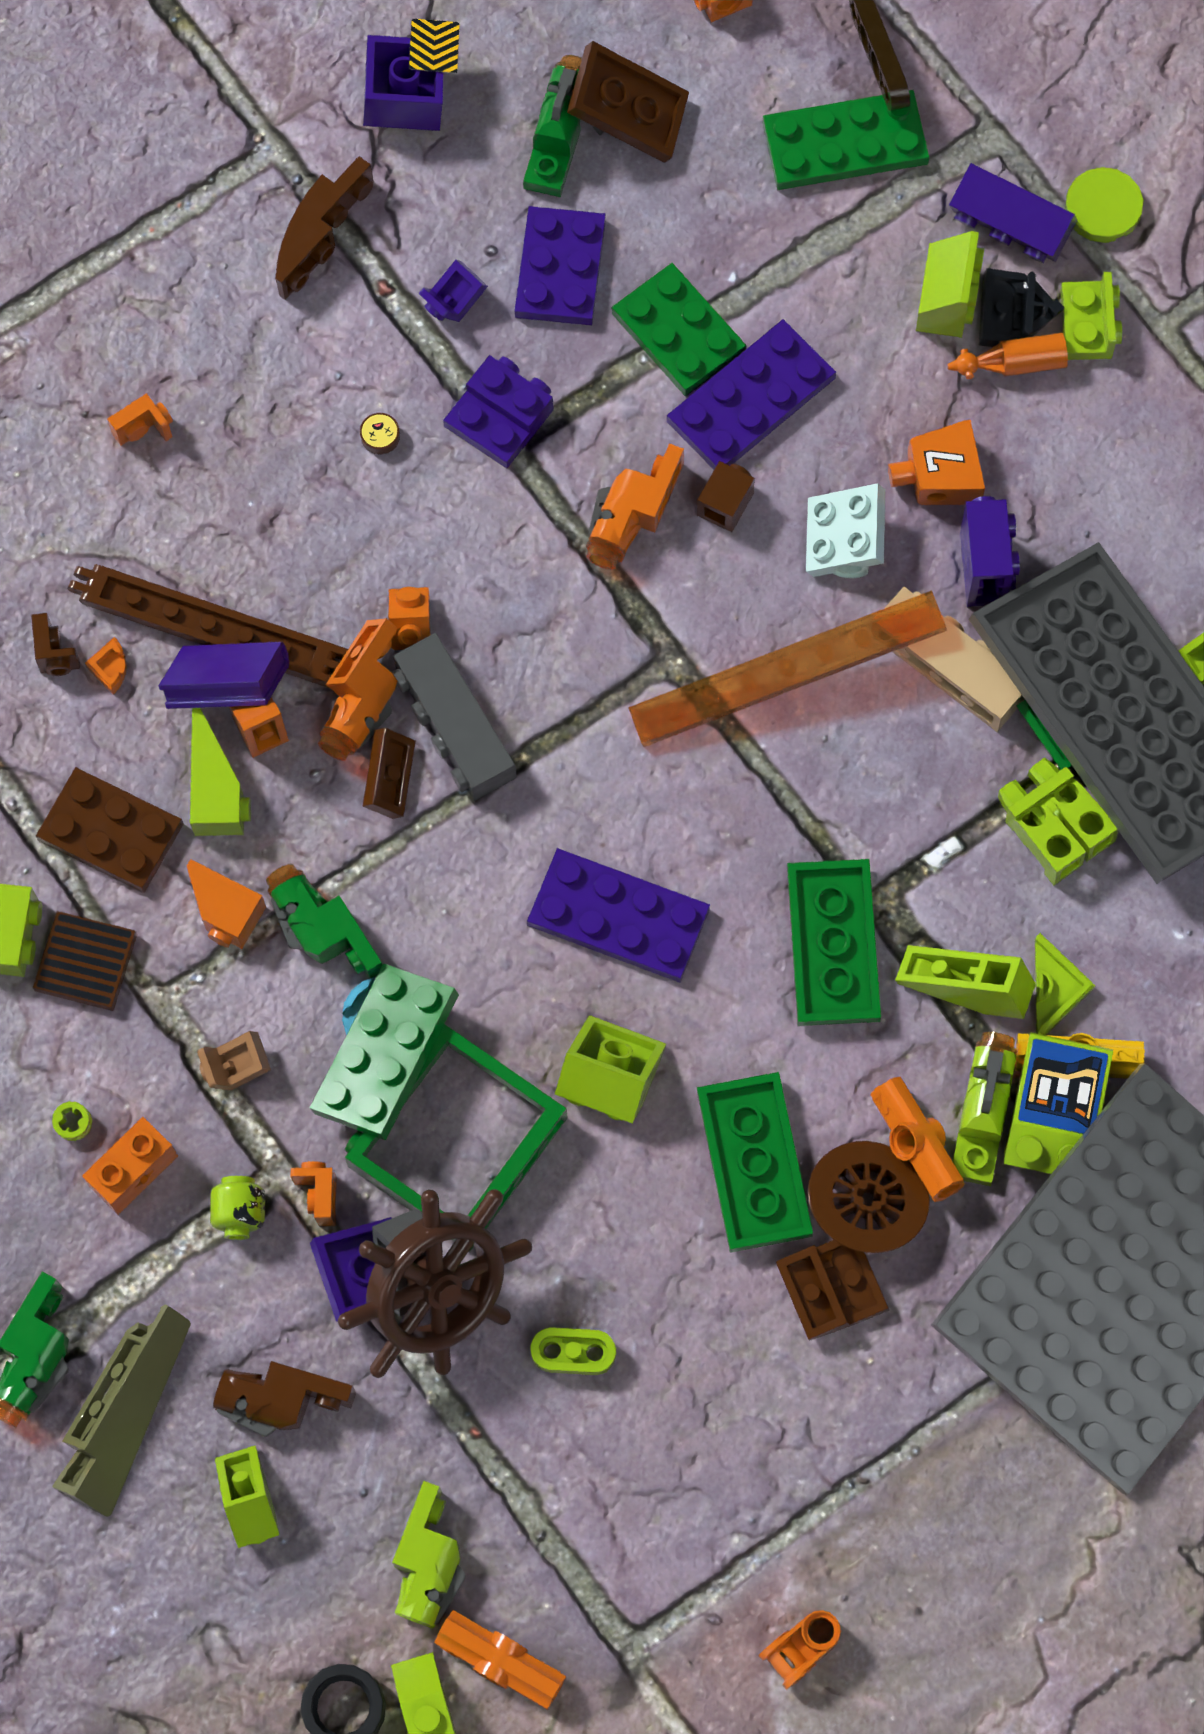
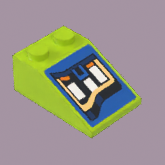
[1004,1032,1113,1174]

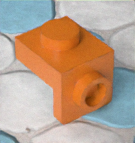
[388,587,431,650]

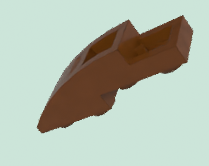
[275,156,374,300]

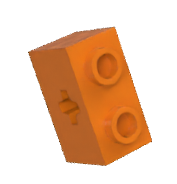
[82,1117,178,1215]

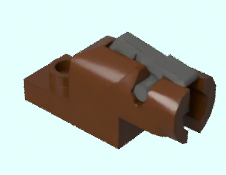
[213,1361,356,1437]

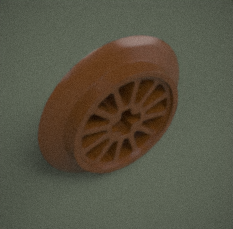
[808,1141,930,1253]

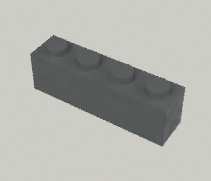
[392,633,517,801]

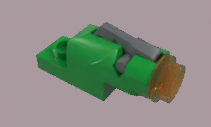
[523,55,582,198]
[266,864,382,979]
[0,1271,69,1428]

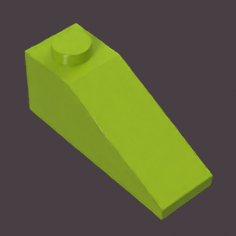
[190,708,251,836]
[895,945,1036,1019]

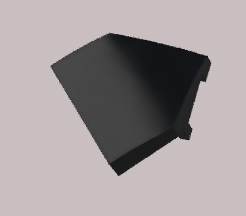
[979,268,1065,347]

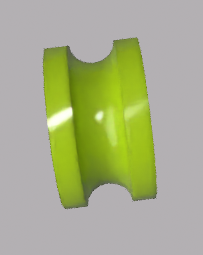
[52,1101,93,1141]

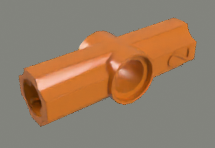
[870,1077,965,1202]
[434,1610,566,1710]

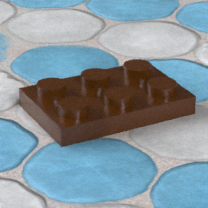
[567,41,689,163]
[36,767,184,893]

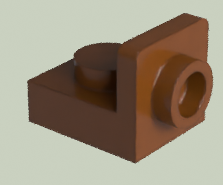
[31,613,80,676]

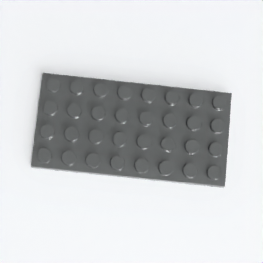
[969,542,1204,884]

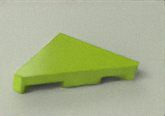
[1034,933,1095,1035]

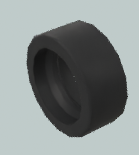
[301,1664,386,1734]

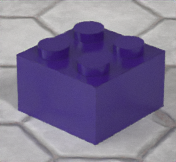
[363,35,444,131]

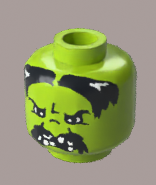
[210,1176,265,1240]

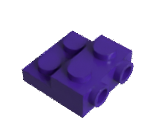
[443,355,554,469]

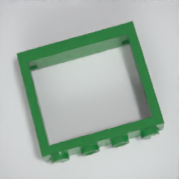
[345,1024,568,1252]

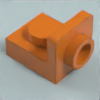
[107,393,173,446]
[290,1161,337,1226]

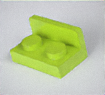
[1060,272,1122,360]

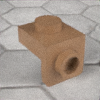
[197,1031,271,1090]

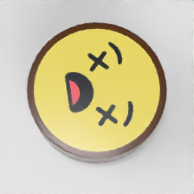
[360,413,400,455]

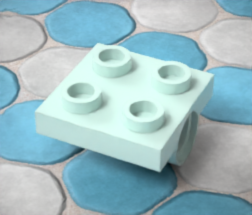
[806,483,886,578]

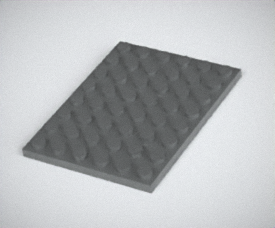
[931,1063,1204,1494]

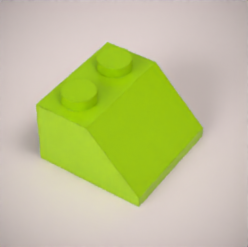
[554,1015,666,1124]

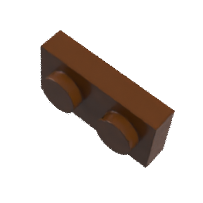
[362,728,416,819]

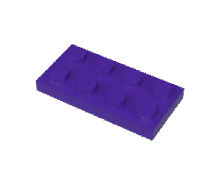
[667,319,836,470]
[527,848,710,983]

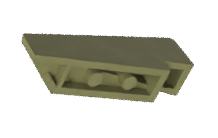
[52,1305,191,1517]

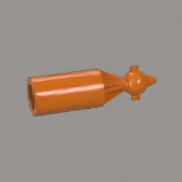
[947,333,1068,379]

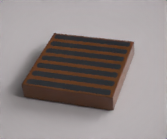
[33,911,137,1011]

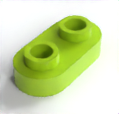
[531,1327,616,1375]

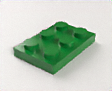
[611,263,746,397]

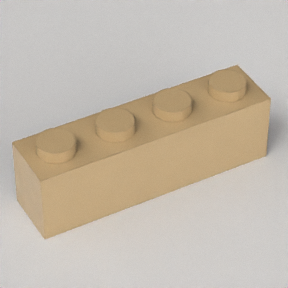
[871,587,1025,732]

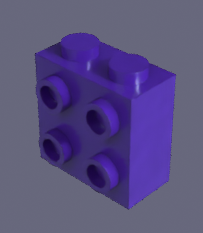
[960,496,1020,607]

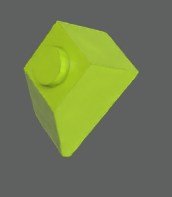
[214,1445,280,1548]
[391,1652,456,1734]

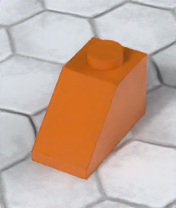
[229,697,289,758]
[187,859,266,949]

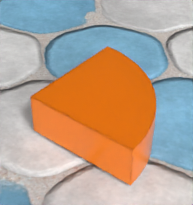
[85,637,127,695]

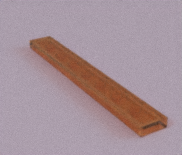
[628,590,947,747]

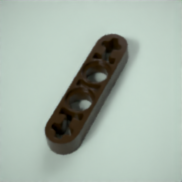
[849,0,910,111]

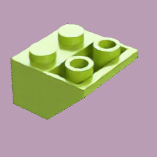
[916,231,985,338]

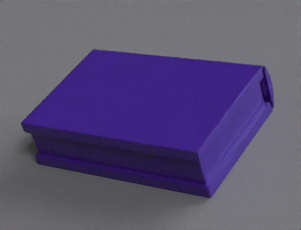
[158,642,289,709]

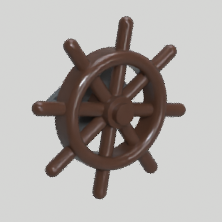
[338,1189,532,1378]

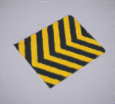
[409,19,460,73]

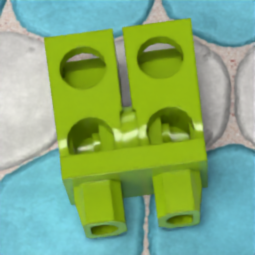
[998,758,1118,886]

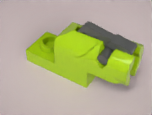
[392,1480,466,1629]

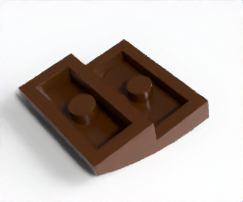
[776,1240,890,1341]

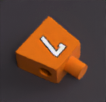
[888,420,985,505]

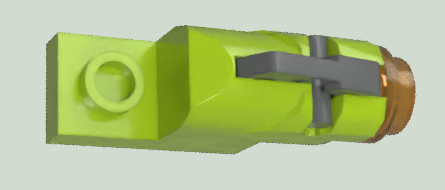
[953,1032,1017,1187]

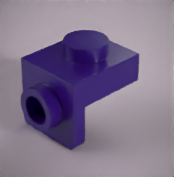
[419,259,488,322]

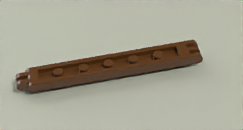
[67,564,348,688]

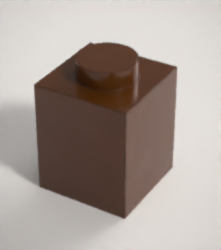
[697,461,755,532]

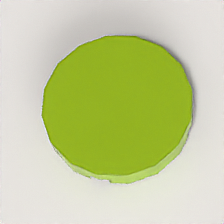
[1065,167,1144,243]

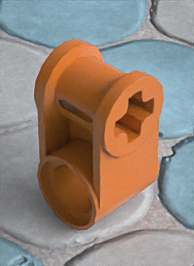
[758,1610,841,1690]

